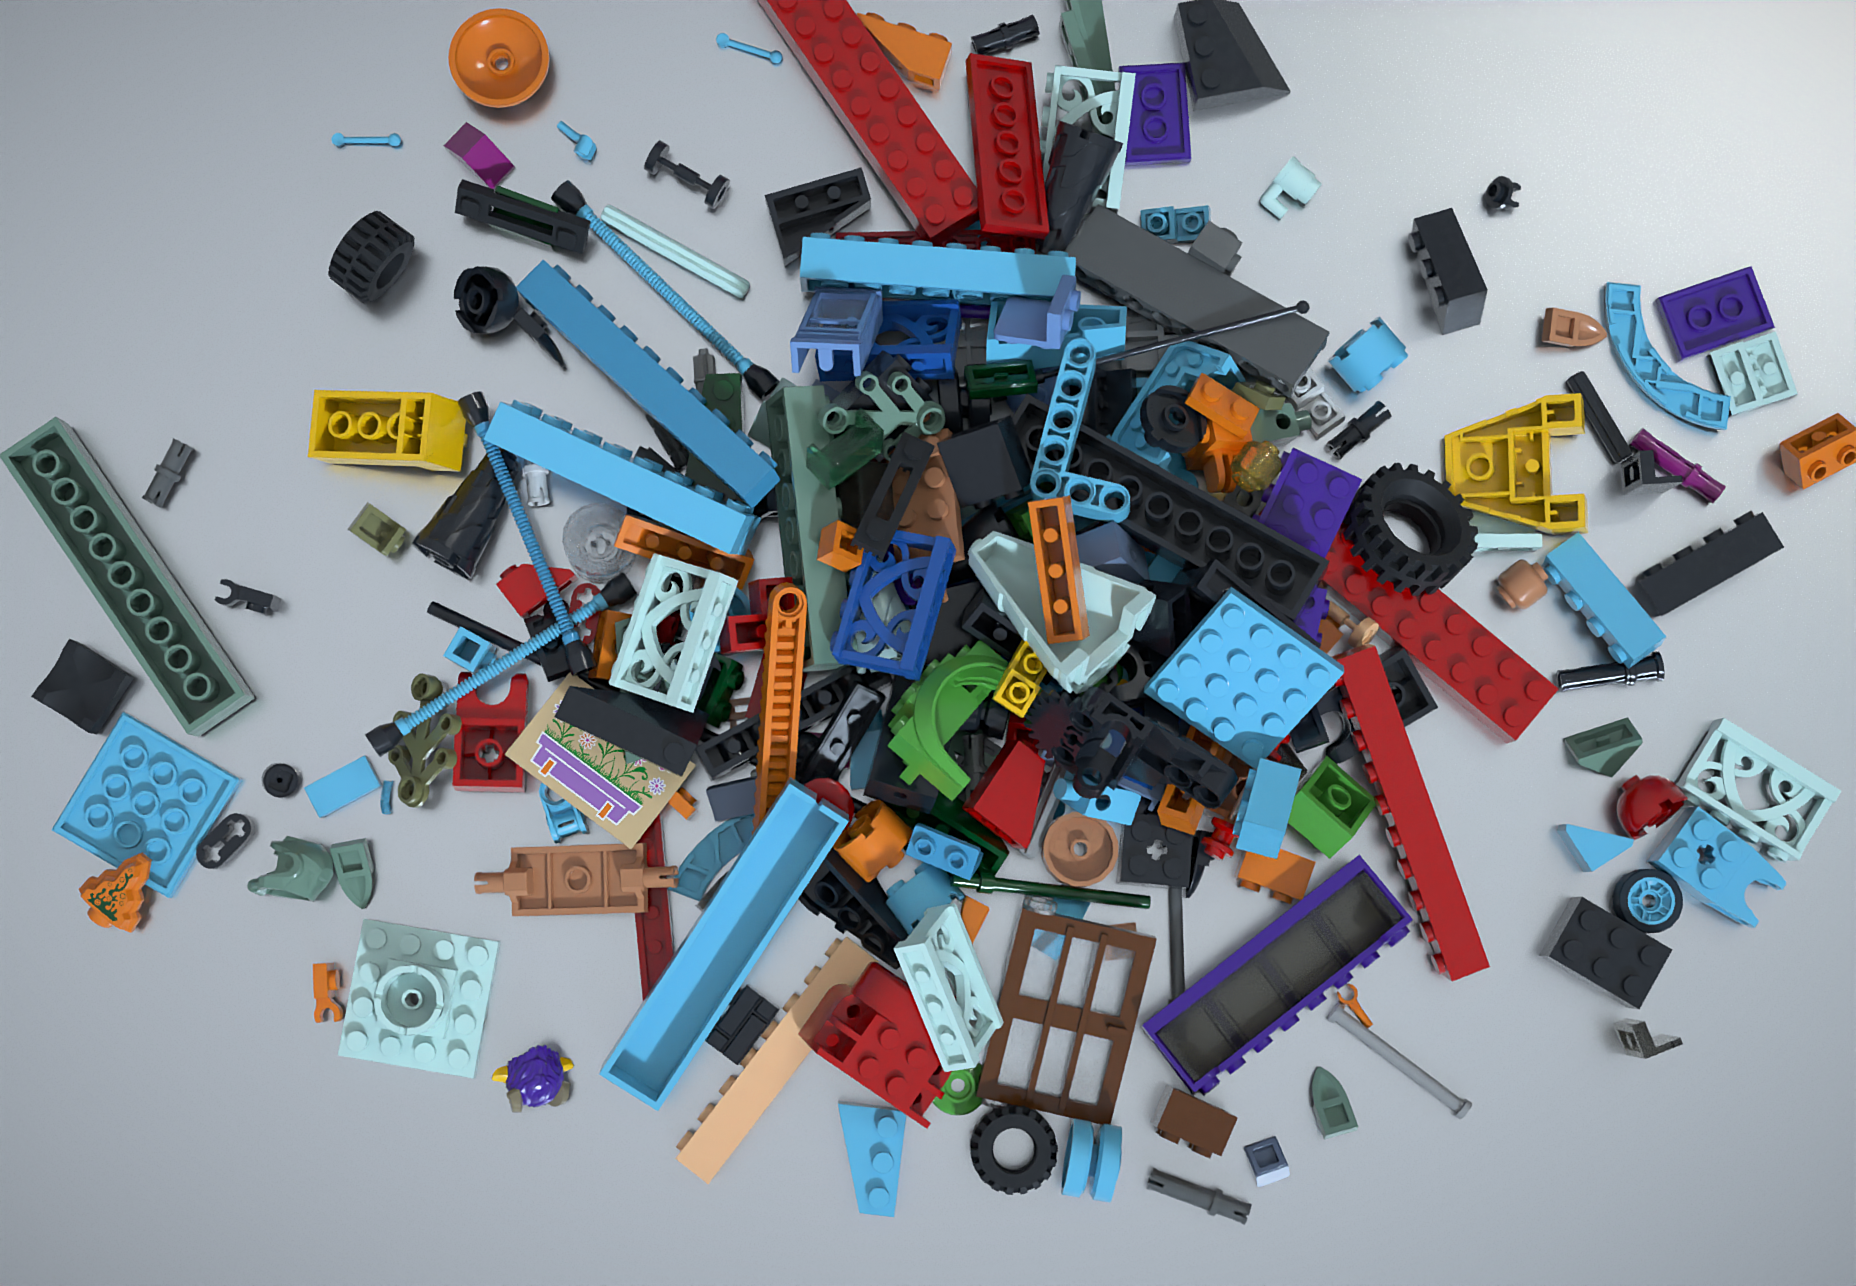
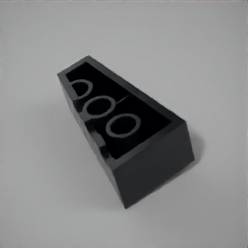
[1638,510,1784,617]

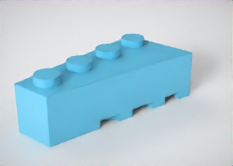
[986,301,1127,369]

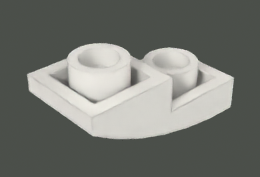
[1278,368,1345,439]

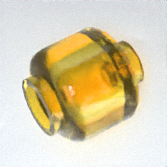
[1231,440,1282,492]

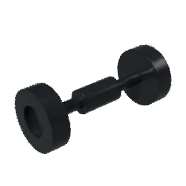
[644,140,730,209]

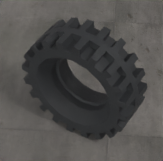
[1342,463,1478,596]

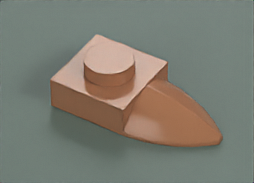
[1542,307,1607,347]

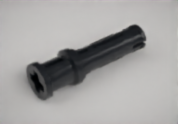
[1557,651,1665,692]

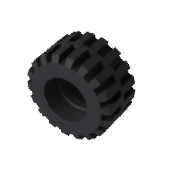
[328,211,415,304]
[970,1104,1058,1195]

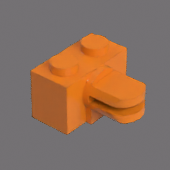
[1181,417,1253,493]

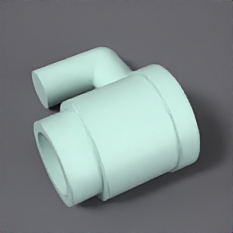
[1260,156,1322,219]

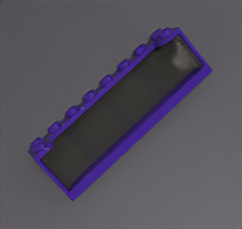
[1142,854,1413,1096]

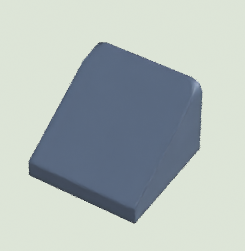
[1244,1136,1290,1187]

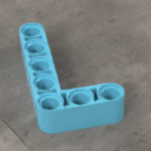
[1030,338,1130,523]

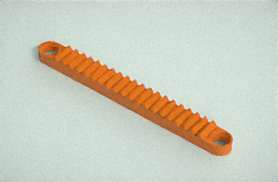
[752,582,807,835]

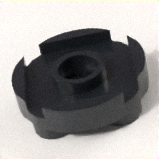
[1140,385,1207,453]

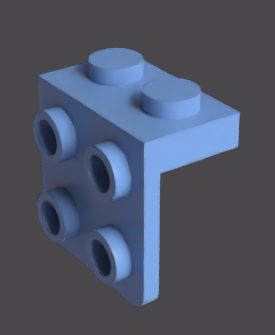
[994,275,1081,349]

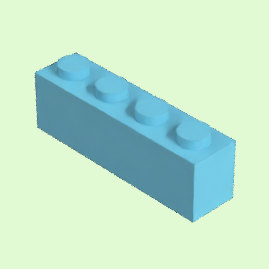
[1542,532,1666,669]

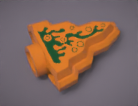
[79,852,152,933]

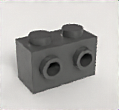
[1188,221,1243,276]

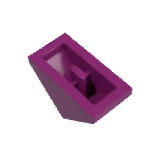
[443,122,515,189]

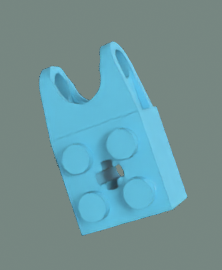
[1647,806,1786,928]

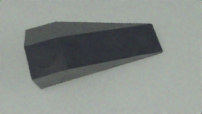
[798,846,909,970]

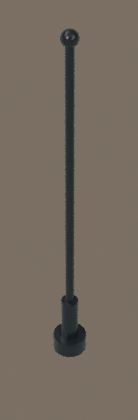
[988,300,1310,403]

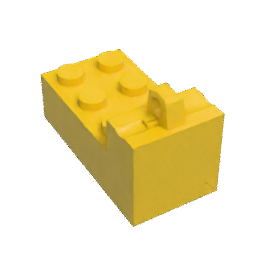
[308,390,468,472]

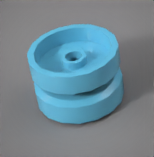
[1061,1118,1122,1203]

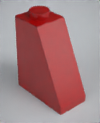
[962,739,1045,849]

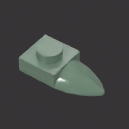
[330,838,374,909]
[1312,1066,1359,1140]

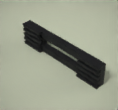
[455,179,591,254]
[850,432,935,560]

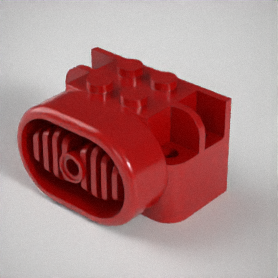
[798,962,952,1129]

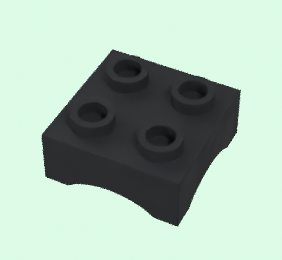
[31,639,134,735]

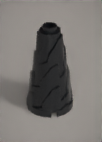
[1035,120,1123,255]
[412,447,518,579]

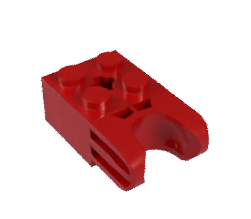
[452,672,529,792]

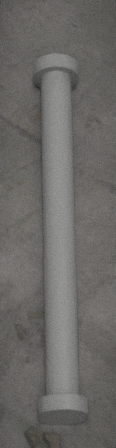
[1327,1003,1472,1119]

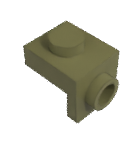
[1231,381,1286,410]
[348,502,406,556]

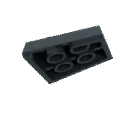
[1174,0,1291,111]

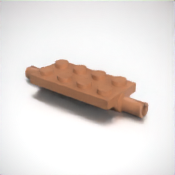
[886,412,965,603]
[474,843,679,916]

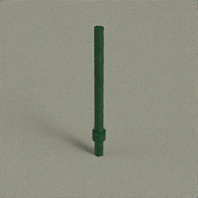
[950,872,1151,909]

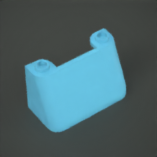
[1111,341,1246,488]

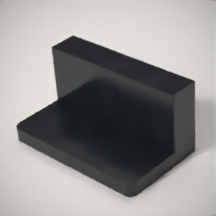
[1621,450,1683,495]

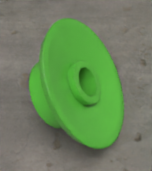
[932,1062,985,1116]

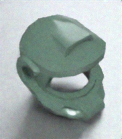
[247,836,333,902]

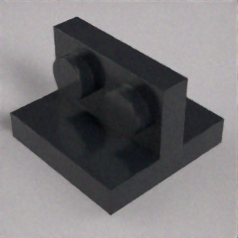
[1070,367,1137,437]

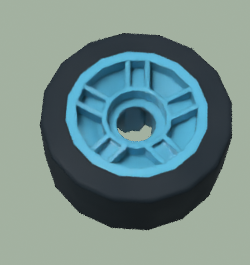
[1612,869,1683,933]

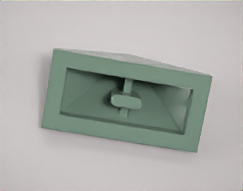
[1564,717,1643,777]

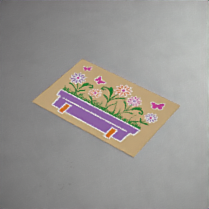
[505,673,696,849]

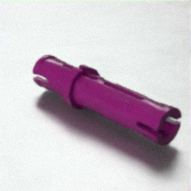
[1629,428,1726,504]

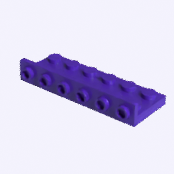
[1252,447,1362,558]

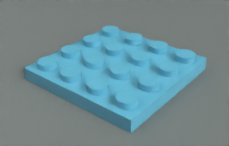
[1144,587,1344,769]

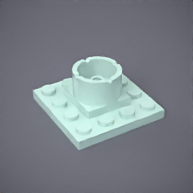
[338,919,500,1078]

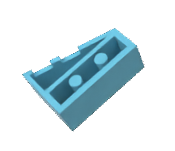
[838,1101,906,1217]

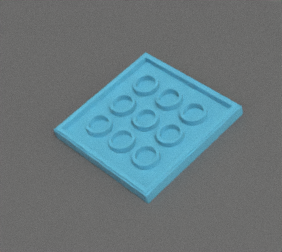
[52,712,242,898]

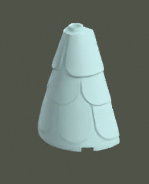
[968,531,1156,694]

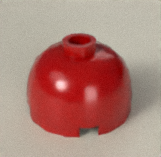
[1616,775,1687,840]

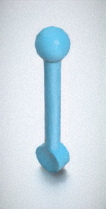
[716,33,783,63]
[331,133,401,148]

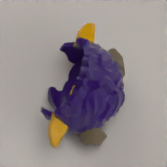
[492,1045,574,1113]

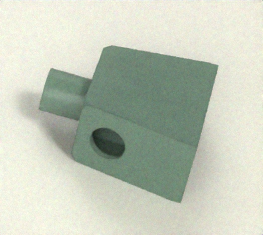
[1244,403,1312,456]

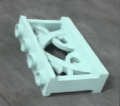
[1040,65,1136,211]
[609,553,738,713]
[1676,718,1841,863]
[894,903,1004,1072]

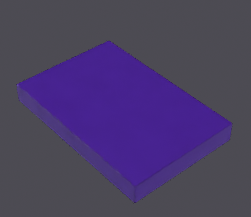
[1118,62,1192,166]
[1655,266,1775,362]

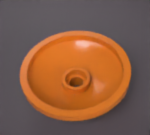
[448,8,550,108]

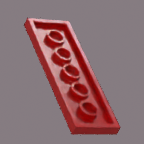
[965,53,1049,239]

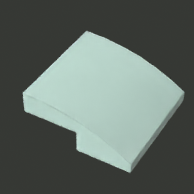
[1710,331,1798,416]

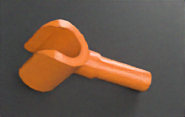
[1336,984,1373,1028]

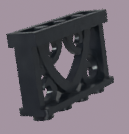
[1171,559,1321,648]

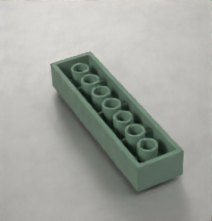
[765,385,858,672]

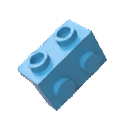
[905,823,984,881]

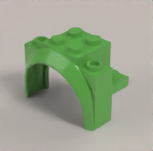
[887,640,1042,801]

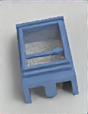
[790,286,883,376]

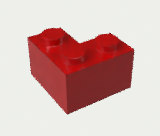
[719,577,795,654]

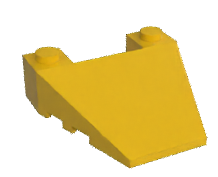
[1445,393,1588,535]

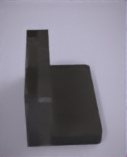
[1613,1018,1683,1059]

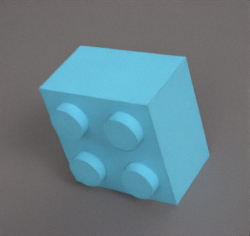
[1232,758,1302,859]

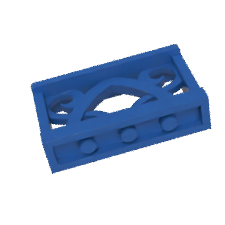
[815,299,962,382]
[830,530,956,681]

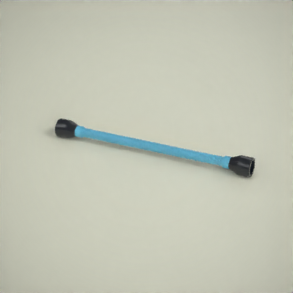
[551,180,780,400]
[365,572,637,757]

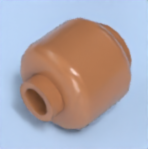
[1496,559,1549,610]

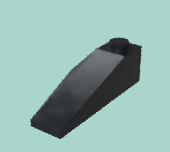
[554,686,710,777]

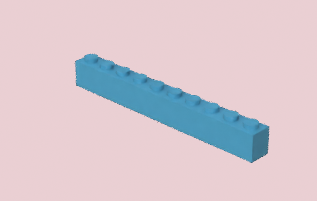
[516,259,781,509]

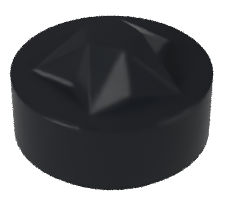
[261,763,298,798]

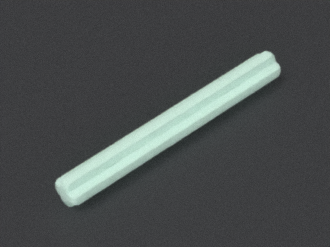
[600,205,750,298]

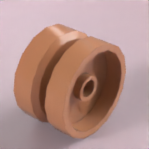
[1041,812,1118,887]

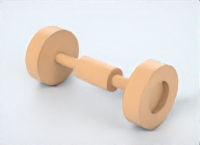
[1318,582,1379,648]

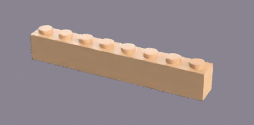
[675,936,879,1184]

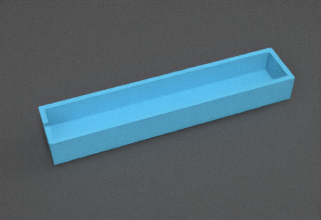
[599,777,849,1111]

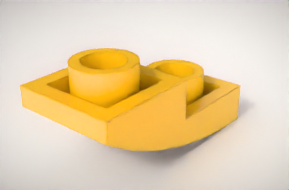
[992,640,1047,718]

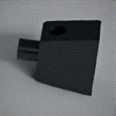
[1131,579,1192,658]

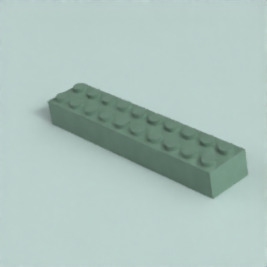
[0,417,255,737]

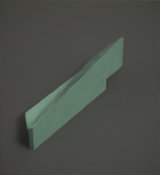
[1059,0,1116,138]

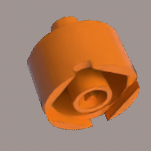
[833,799,913,882]

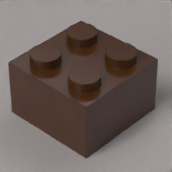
[1150,1084,1238,1159]

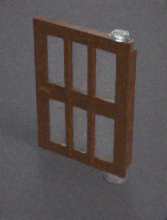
[976,895,1157,1125]

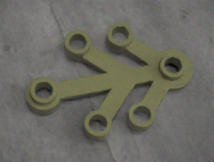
[388,673,462,808]

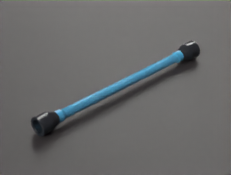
[458,391,597,676]

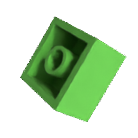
[1288,756,1376,859]

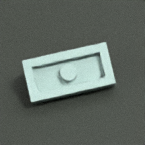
[1469,511,1543,552]

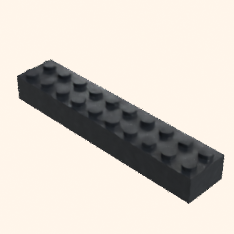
[1012,394,1329,624]

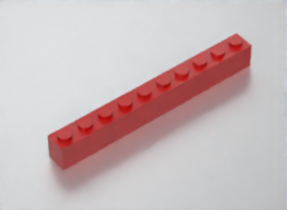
[1332,643,1490,982]

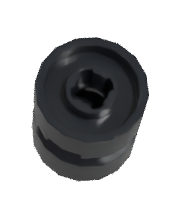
[958,687,1010,740]

